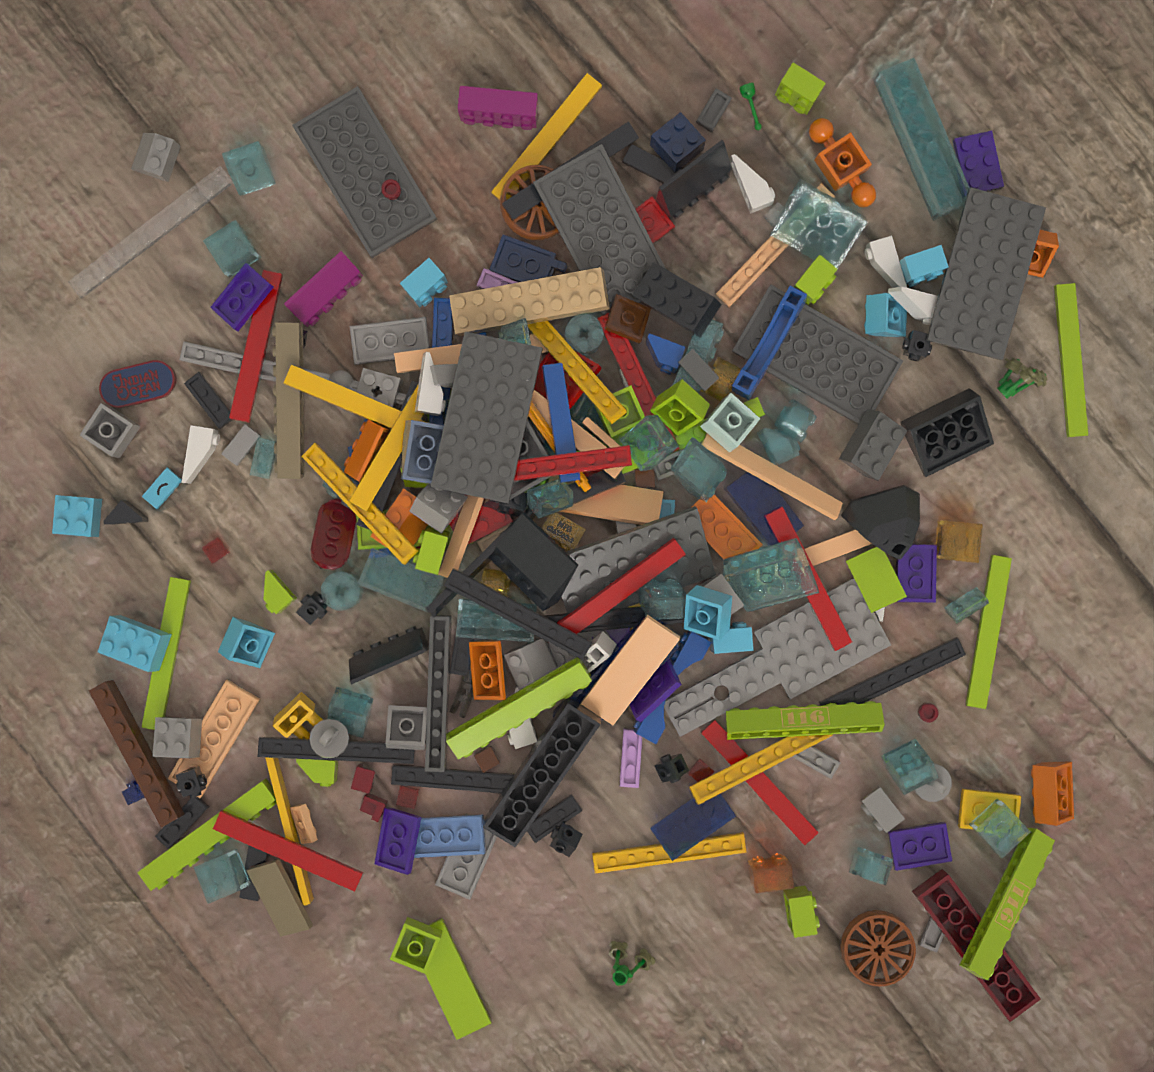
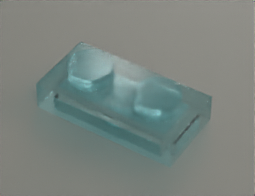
[250,438,276,479]
[944,587,989,624]

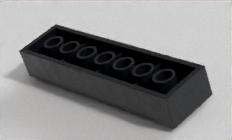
[483,697,601,848]

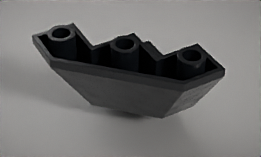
[841,485,920,560]

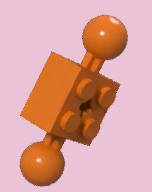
[809,118,876,208]

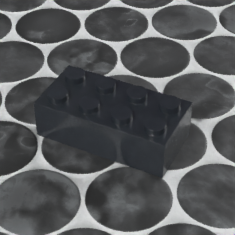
[632,262,722,338]

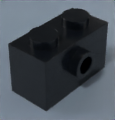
[482,492,529,517]

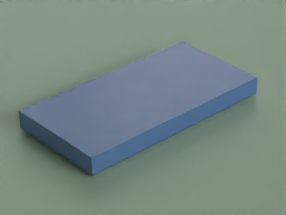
[414,814,486,858]

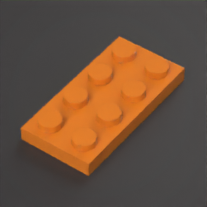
[690,489,763,571]

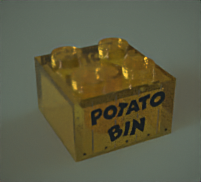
[542,510,586,551]
[936,520,983,563]

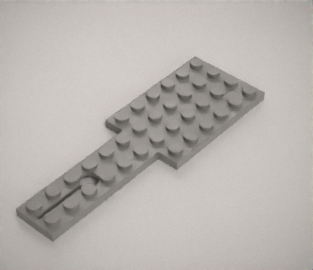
[664,578,891,737]

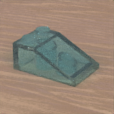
[670,437,728,503]

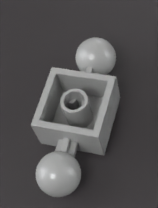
[329,368,414,409]

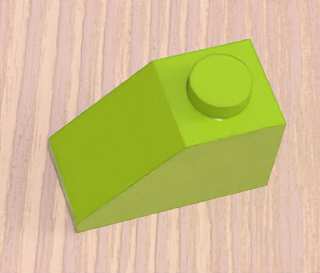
[263,570,297,614]
[296,759,338,787]

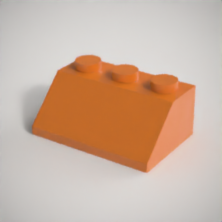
[1028,230,1059,278]
[344,419,391,482]
[370,488,428,547]
[469,639,506,700]
[1031,761,1074,826]

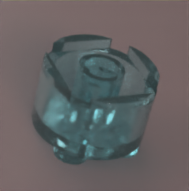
[565,313,604,355]
[773,399,817,444]
[321,571,364,611]
[849,847,893,886]

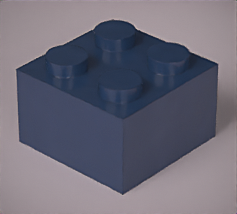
[650,112,706,173]

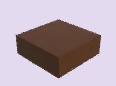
[634,468,655,488]
[474,746,500,773]

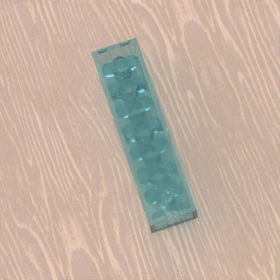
[873,58,969,221]

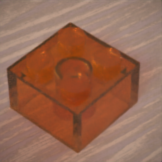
[748,854,794,893]

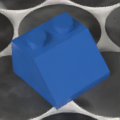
[646,333,685,375]

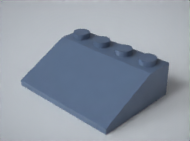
[401,420,444,484]

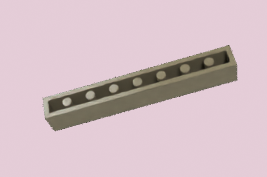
[272,321,304,479]

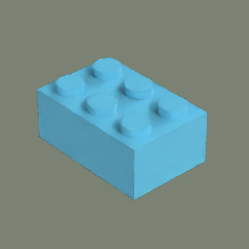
[98,615,172,672]

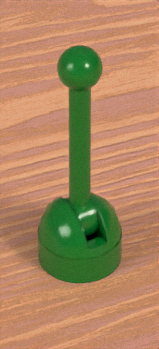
[739,83,762,131]

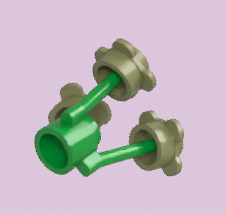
[997,358,1047,399]
[609,941,656,987]

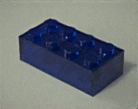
[724,471,804,549]
[650,793,736,861]

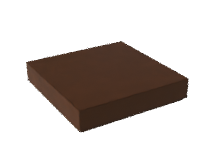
[604,294,651,344]

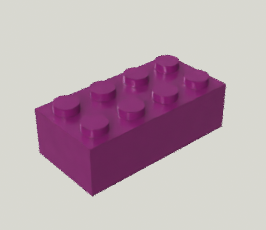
[458,86,539,130]

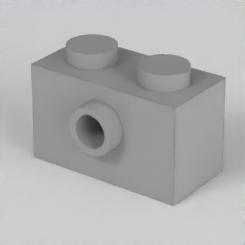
[860,787,905,833]

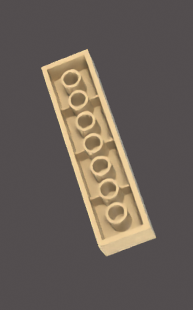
[449,267,610,336]

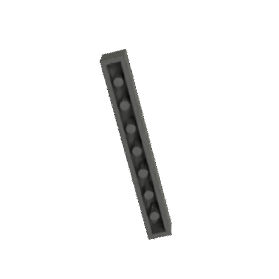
[425,615,452,772]

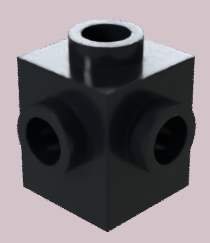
[902,330,932,362]
[296,591,330,625]
[654,753,689,783]
[176,766,207,798]
[549,823,583,857]

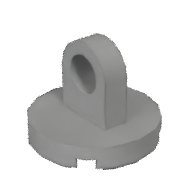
[309,719,349,758]
[912,763,952,802]

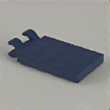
[489,235,567,282]

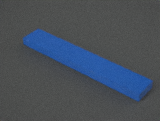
[542,363,580,483]

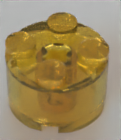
[700,356,741,401]
[479,568,511,606]

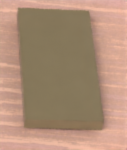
[246,859,313,937]

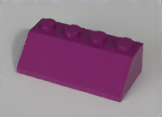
[284,251,363,327]

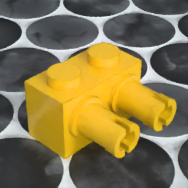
[273,692,323,739]

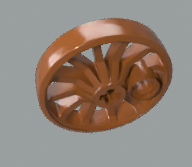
[500,165,559,240]
[841,910,916,987]

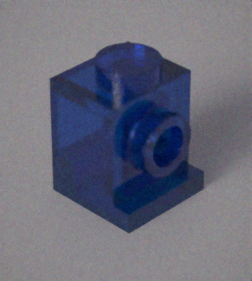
[122,780,145,805]

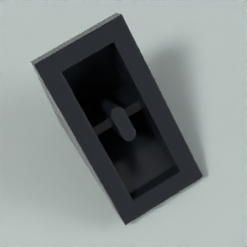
[104,500,148,525]

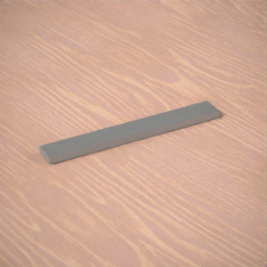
[179,341,331,382]

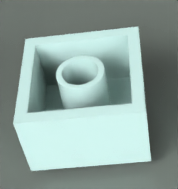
[700,393,760,452]

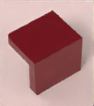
[351,763,375,794]
[360,793,388,822]

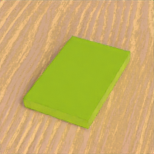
[846,547,907,613]

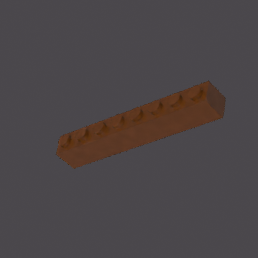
[89,680,185,827]

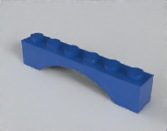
[732,286,807,400]
[633,630,712,744]

